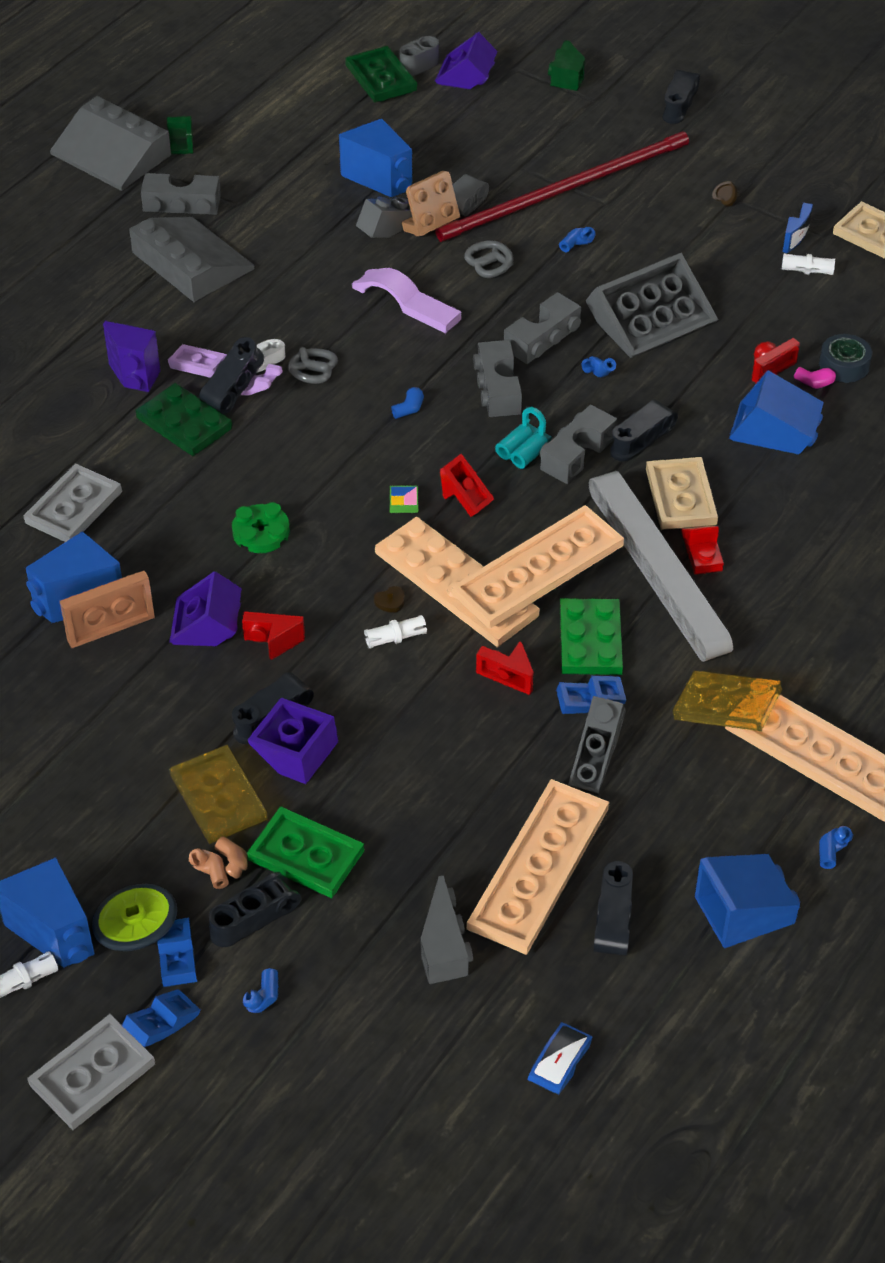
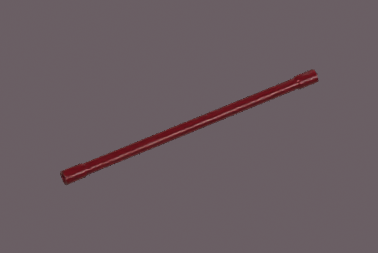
[435,131,689,242]

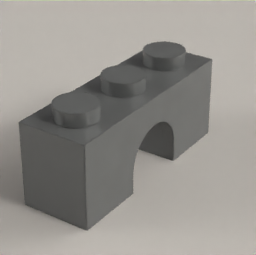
[141,173,221,215]
[504,292,581,364]
[473,340,522,417]
[540,404,617,484]

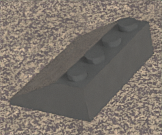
[50,96,171,191]
[129,217,255,302]
[586,252,718,358]

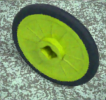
[92,884,177,951]

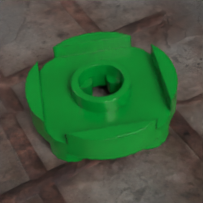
[232,502,290,553]

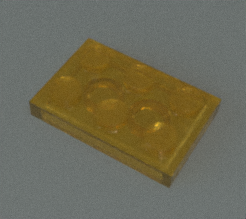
[673,671,782,731]
[170,745,268,844]

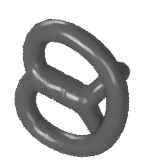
[464,240,514,278]
[288,347,338,384]

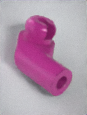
[794,367,836,389]

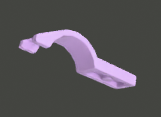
[352,268,461,333]
[168,344,283,396]

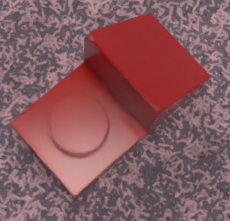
[440,453,494,517]
[681,526,724,574]
[242,611,305,660]
[476,642,534,695]

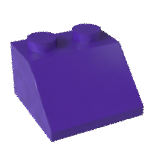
[435,32,497,89]
[103,321,161,392]
[170,571,242,646]
[248,698,338,784]

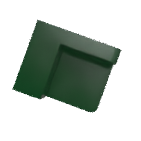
[167,116,193,154]

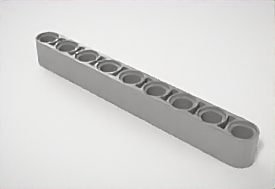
[589,471,733,662]

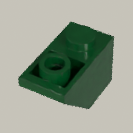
[548,40,585,91]

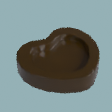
[712,181,737,207]
[374,586,404,613]

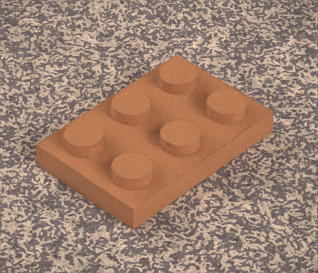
[60,571,155,648]

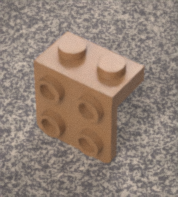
[401,171,460,236]

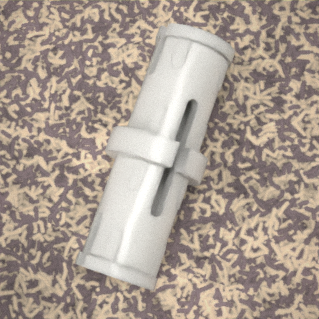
[782,253,835,275]
[364,615,427,648]
[0,951,58,998]

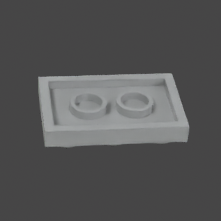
[24,463,122,542]
[27,1014,155,1130]

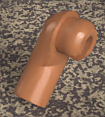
[215,836,248,878]
[188,848,229,889]

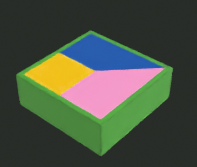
[390,486,418,513]

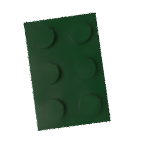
[345,46,417,103]
[136,383,232,457]

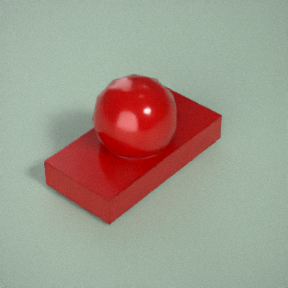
[751,338,800,383]

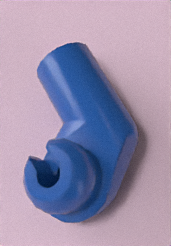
[559,227,596,252]
[582,356,616,378]
[391,387,424,419]
[819,826,853,869]
[243,969,278,1013]

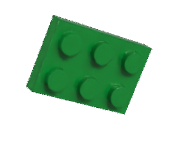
[560,598,623,675]
[247,806,364,898]

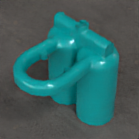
[495,407,552,469]

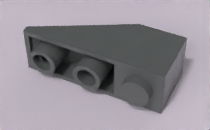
[356,197,412,238]
[568,696,626,794]
[421,876,473,984]

